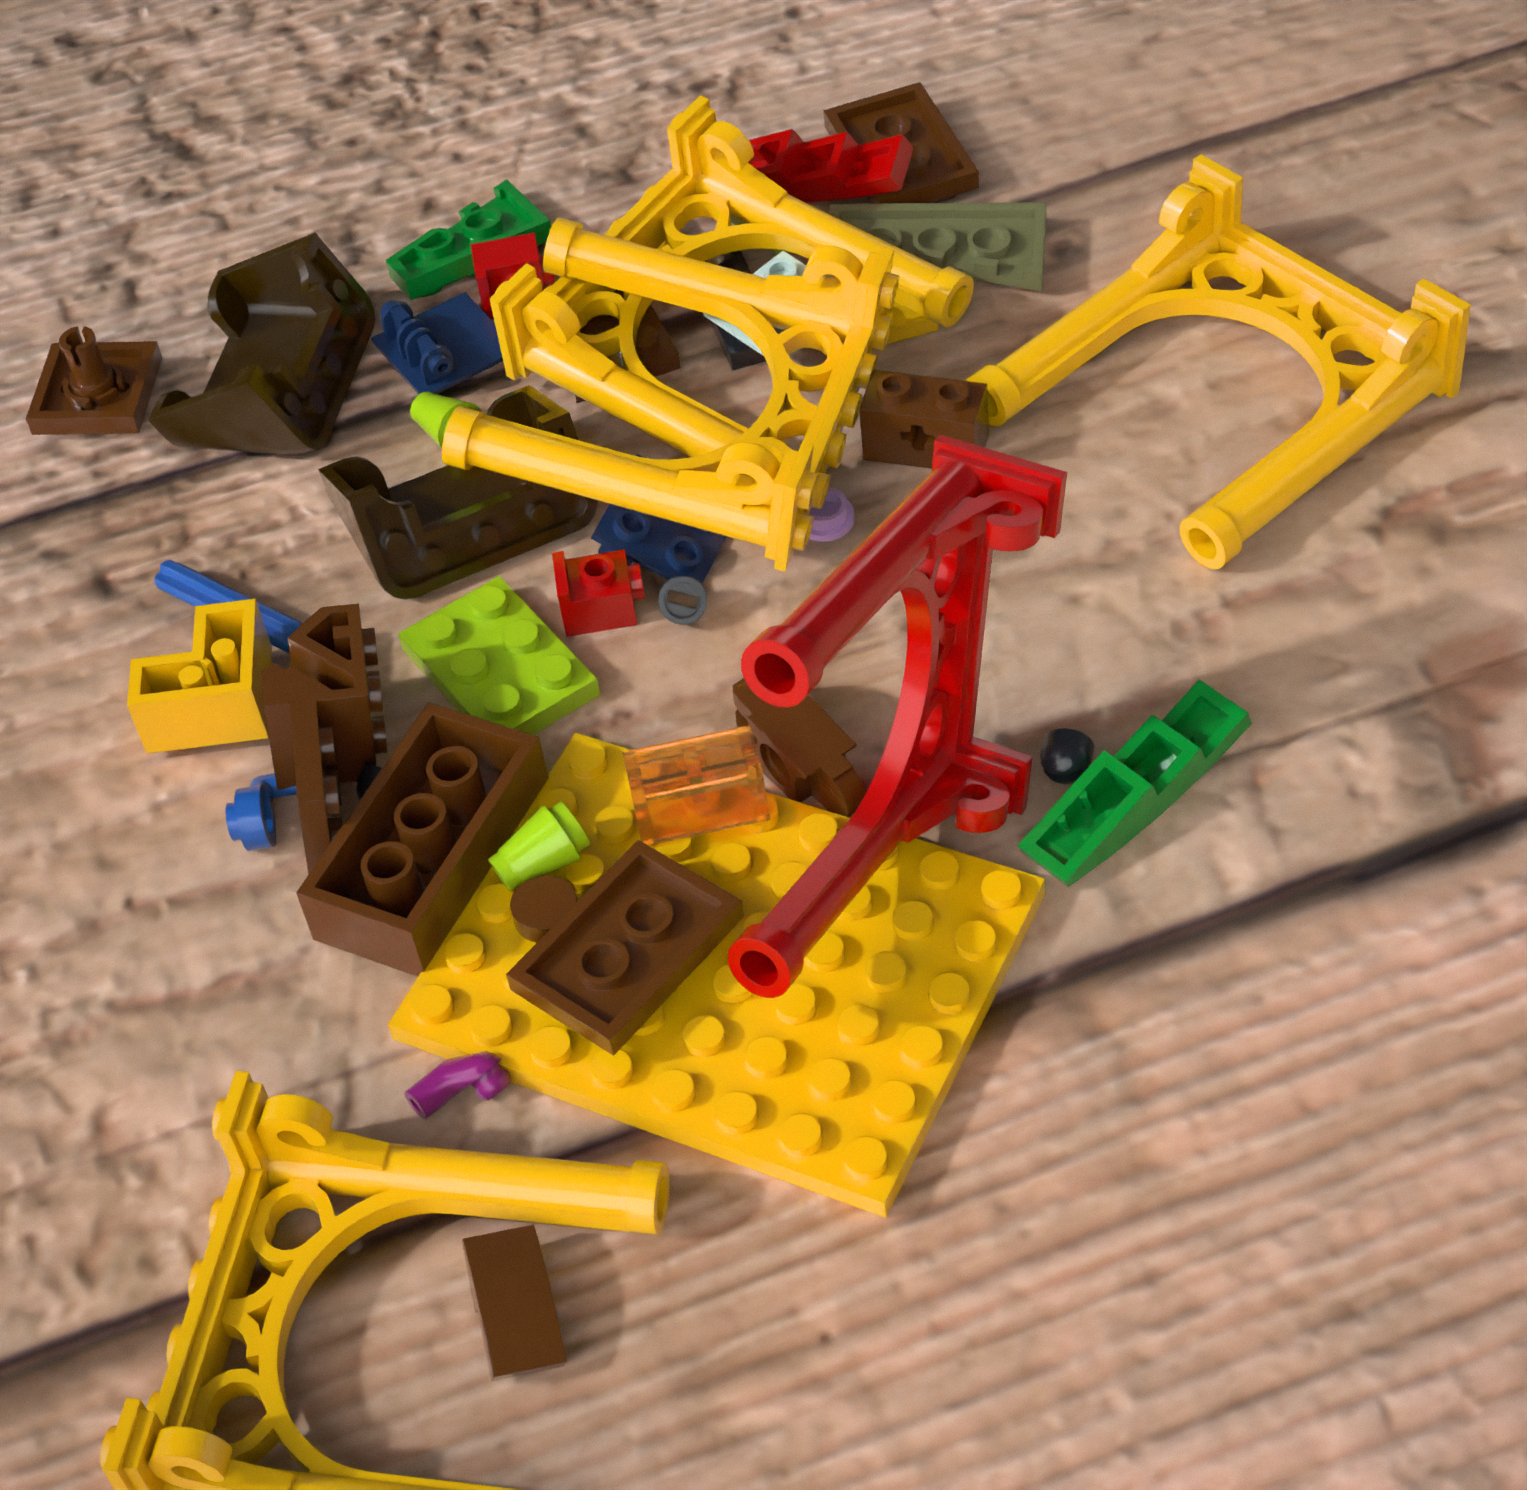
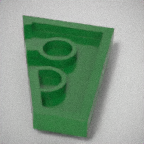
[385,179,552,300]

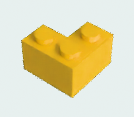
[127,598,272,754]

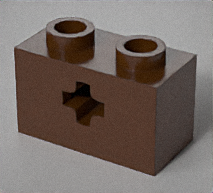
[859,370,989,469]

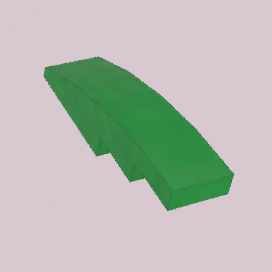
[1017,679,1252,887]

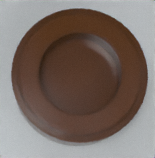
[510,875,578,943]

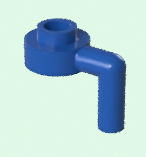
[225,773,297,851]

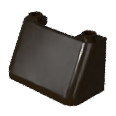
[148,233,376,456]
[318,385,598,600]

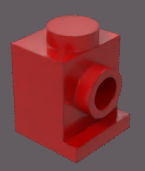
[470,233,555,319]
[552,549,645,637]

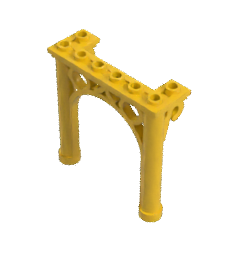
[490,95,974,474]
[966,154,1471,569]
[442,217,900,572]
[100,1071,670,1490]

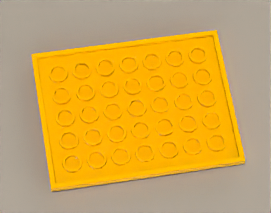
[387,733,1046,1218]

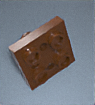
[26,326,163,435]

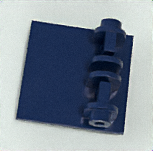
[371,292,503,395]
[591,454,727,584]

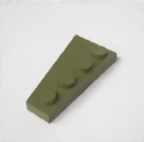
[829,202,1047,291]

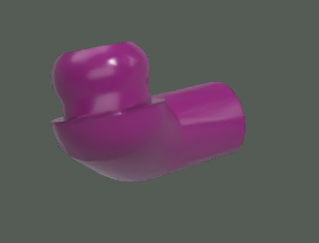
[404,1051,511,1119]

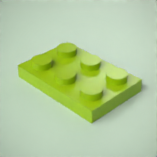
[398,576,601,735]

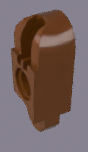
[732,678,867,817]

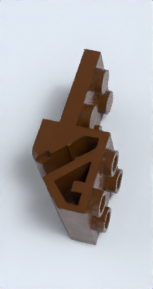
[262,603,388,875]

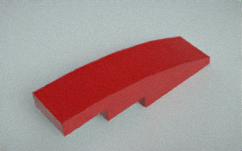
[748,129,914,202]

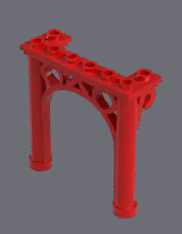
[728,435,1068,998]

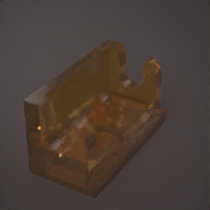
[622,725,771,846]

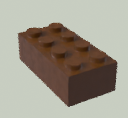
[296,702,549,977]

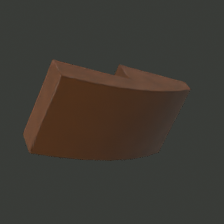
[462,1224,567,1381]

